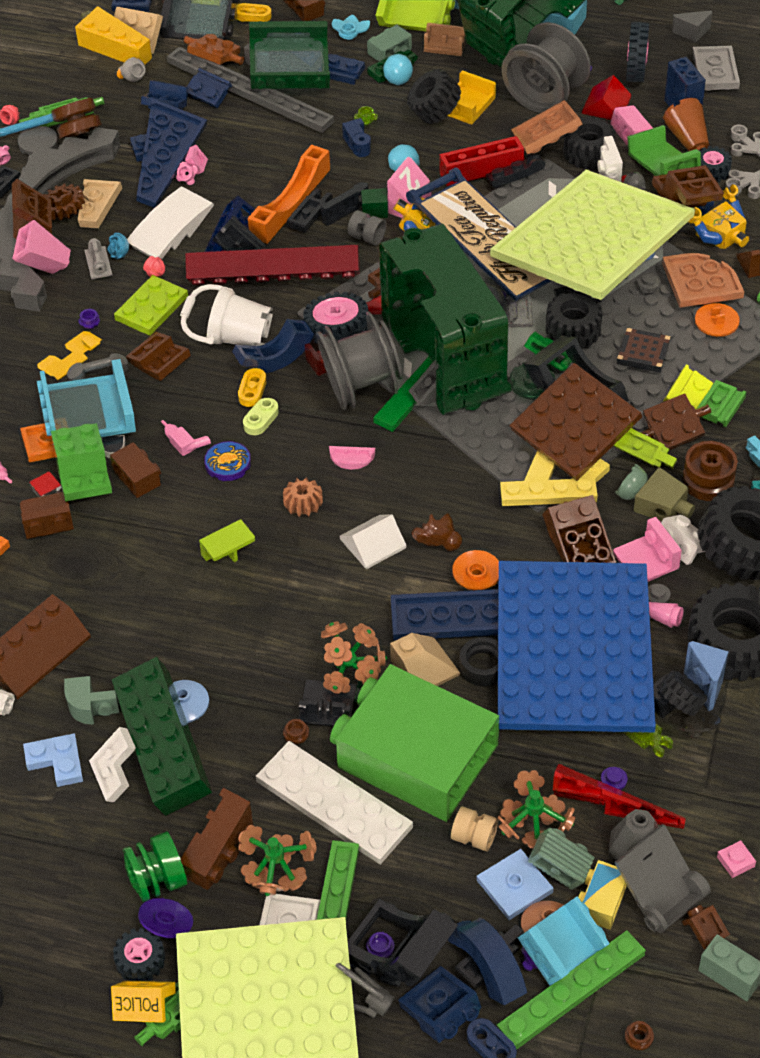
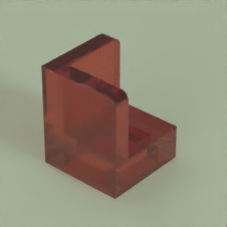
[305,343,327,376]

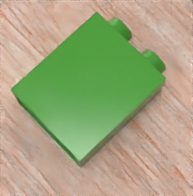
[330,664,499,822]

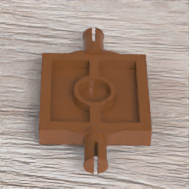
[184,34,244,65]

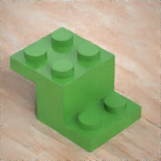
[51,423,112,501]

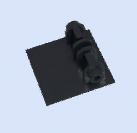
[299,679,357,726]

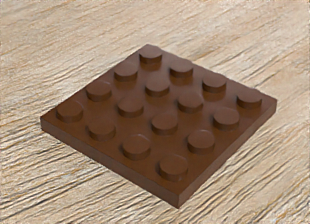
[510,363,642,481]

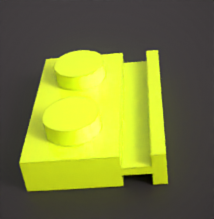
[663,364,713,409]

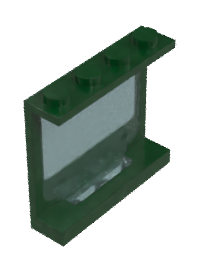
[249,21,330,89]

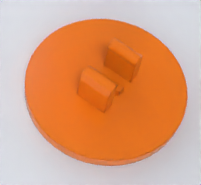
[695,303,740,337]

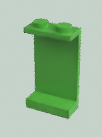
[627,125,701,176]

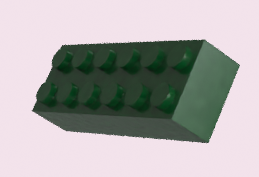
[112,657,212,816]

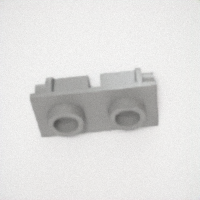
[84,238,112,280]

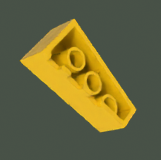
[75,6,152,65]

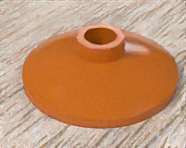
[452,550,499,590]

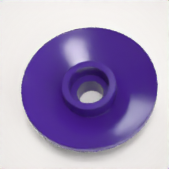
[138,898,193,938]

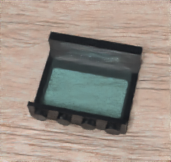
[160,0,240,40]

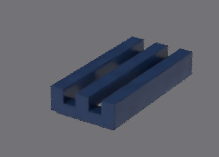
[111,0,152,12]

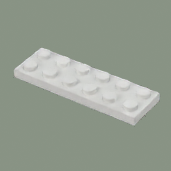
[256,741,413,865]

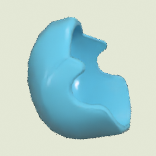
[383,53,413,85]
[388,144,420,171]

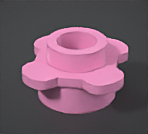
[0,145,11,165]
[176,162,198,185]

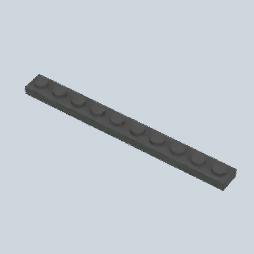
[167,47,334,133]

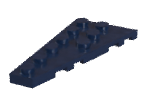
[137,98,207,208]

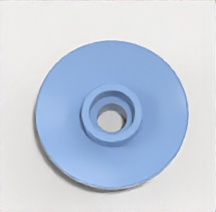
[173,680,209,723]

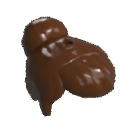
[411,513,462,551]

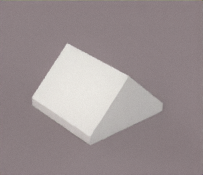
[340,514,406,569]

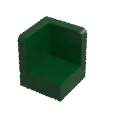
[361,188,388,218]

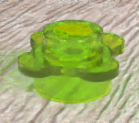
[354,106,378,125]

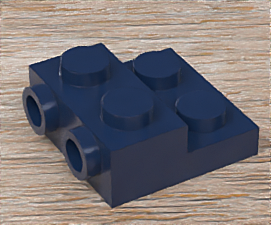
[398,966,482,1043]

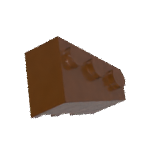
[181,788,253,890]

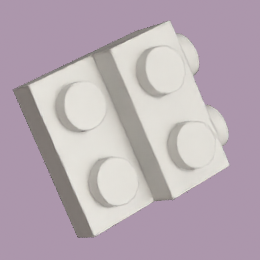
[597,136,623,182]

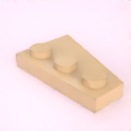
[114,7,163,54]
[78,179,122,228]

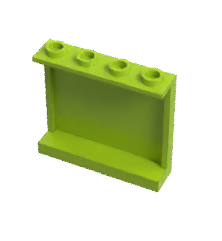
[376,0,455,32]

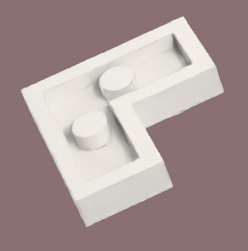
[89,727,136,802]

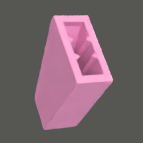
[12,220,71,274]

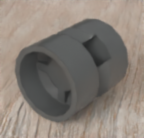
[347,210,387,246]

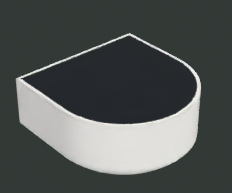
[101,435,125,458]

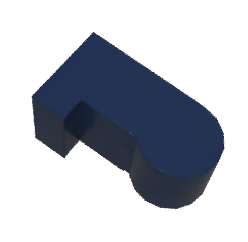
[342,118,371,157]

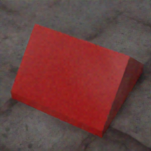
[582,75,631,120]

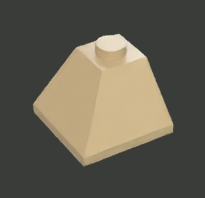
[390,633,460,686]

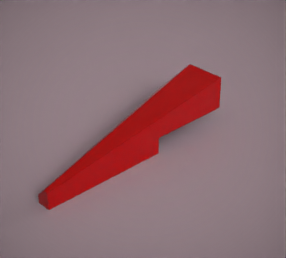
[553,764,686,829]

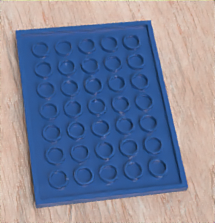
[498,561,656,733]

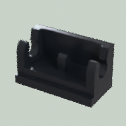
[212,216,265,251]

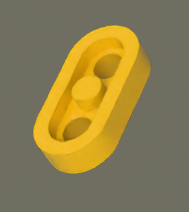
[236,3,272,22]
[238,368,266,407]

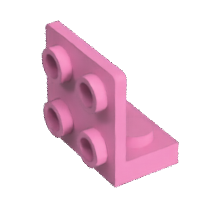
[613,517,682,582]

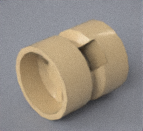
[451,806,499,852]

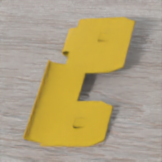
[37,331,102,380]

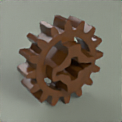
[43,184,85,220]

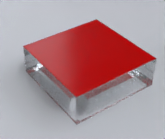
[29,472,62,497]

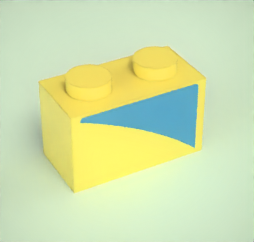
[578,860,627,930]

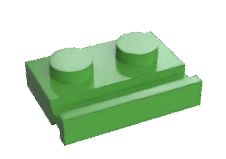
[697,380,746,427]

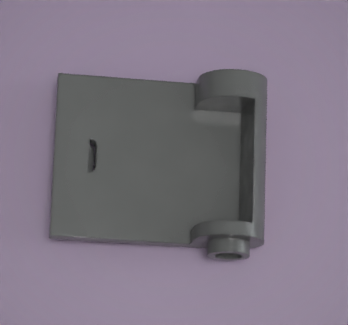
[614,824,711,933]

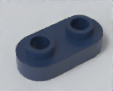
[467,1018,517,1058]

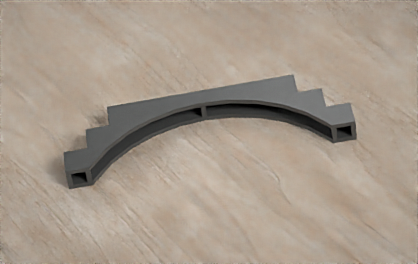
[0,127,121,312]

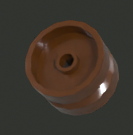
[51,98,102,139]
[682,441,738,501]

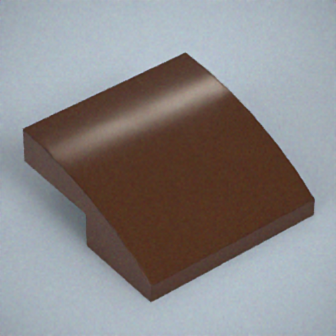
[126,332,191,381]

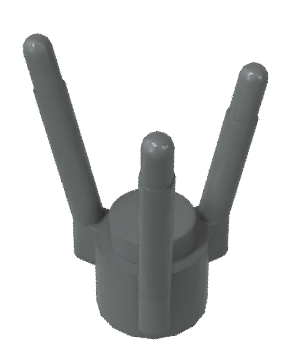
[336,963,395,1018]

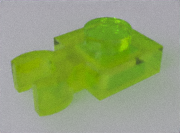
[625,723,673,758]

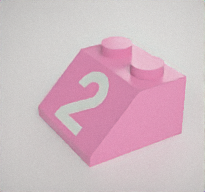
[387,157,431,218]

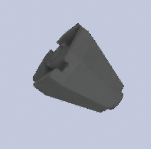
[608,809,659,861]

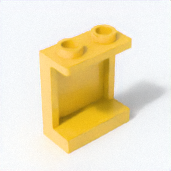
[447,71,496,125]

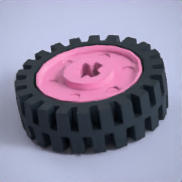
[626,22,649,82]
[303,292,369,344]

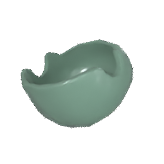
[615,464,648,500]

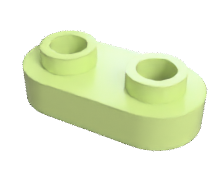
[243,398,279,435]

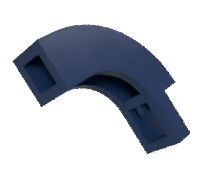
[232,319,314,373]
[448,917,527,1005]

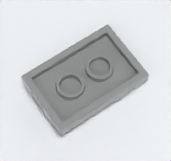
[692,46,740,91]

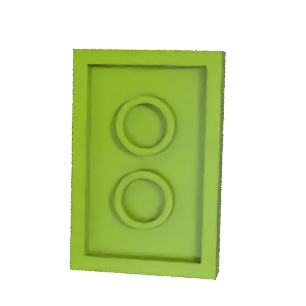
[114,275,188,336]

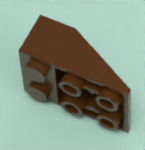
[542,495,617,563]

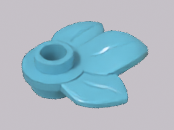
[332,15,370,40]

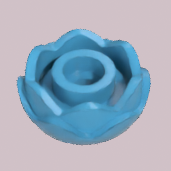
[107,233,129,259]

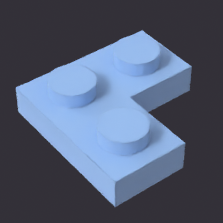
[23,733,83,787]

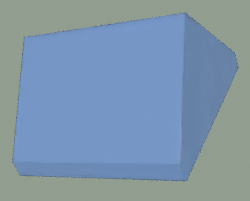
[684,641,728,711]

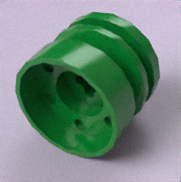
[123,831,187,903]

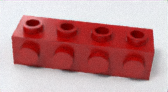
[439,136,524,186]

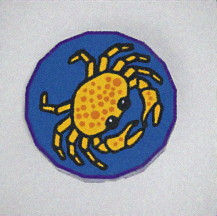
[205,441,251,481]

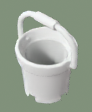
[180,284,273,346]

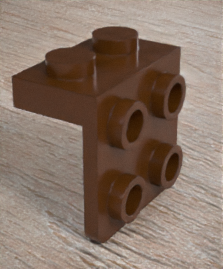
[20,492,74,539]

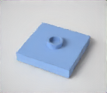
[477,849,553,920]

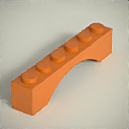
[248,145,330,244]

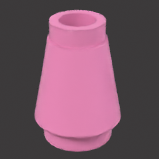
[649,602,684,628]

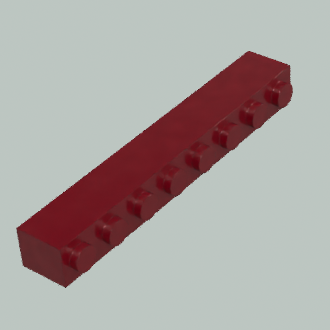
[185,245,360,285]

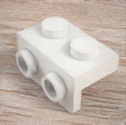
[661,515,706,565]

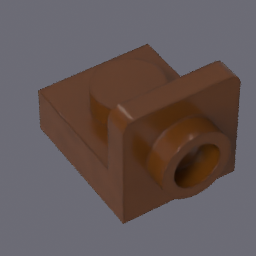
[681,904,730,949]

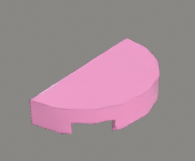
[329,446,375,470]

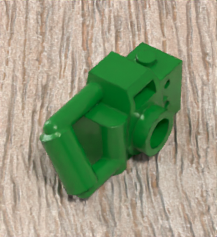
[524,332,572,372]

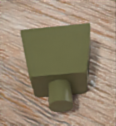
[634,467,695,521]

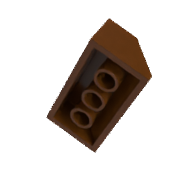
[0,594,91,700]

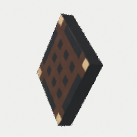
[617,328,671,373]

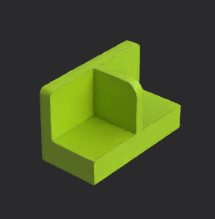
[199,519,255,562]

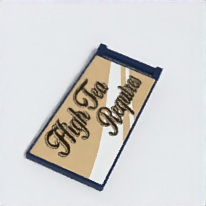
[406,167,552,301]

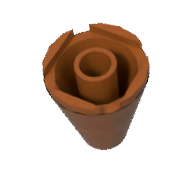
[663,98,709,152]

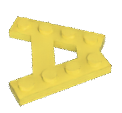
[500,451,610,506]

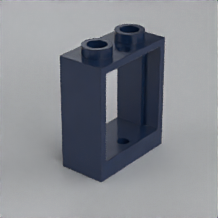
[664,57,706,107]

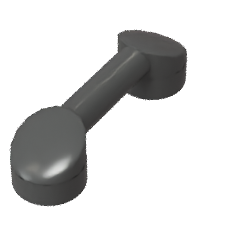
[67,353,129,381]

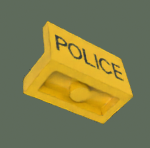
[111,981,176,1023]

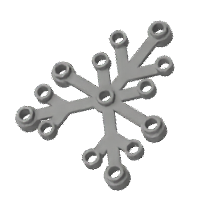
[725,125,760,199]

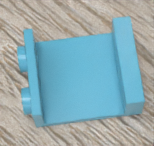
[518,896,610,985]

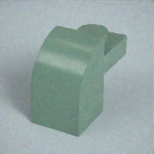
[64,676,119,724]

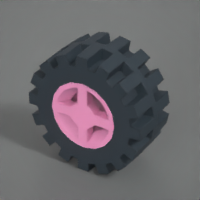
[698,146,732,182]
[113,928,165,981]

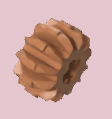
[283,477,323,517]

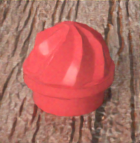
[0,105,20,125]
[143,256,165,277]

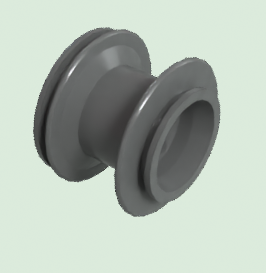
[502,22,591,113]
[316,312,403,410]

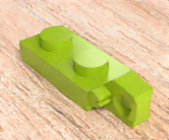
[613,428,677,469]

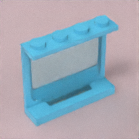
[37,359,136,437]

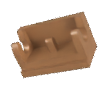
[424,23,465,56]

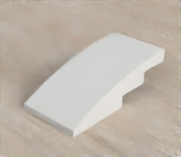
[127,186,214,259]

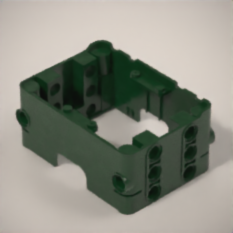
[456,0,585,68]
[379,223,511,415]

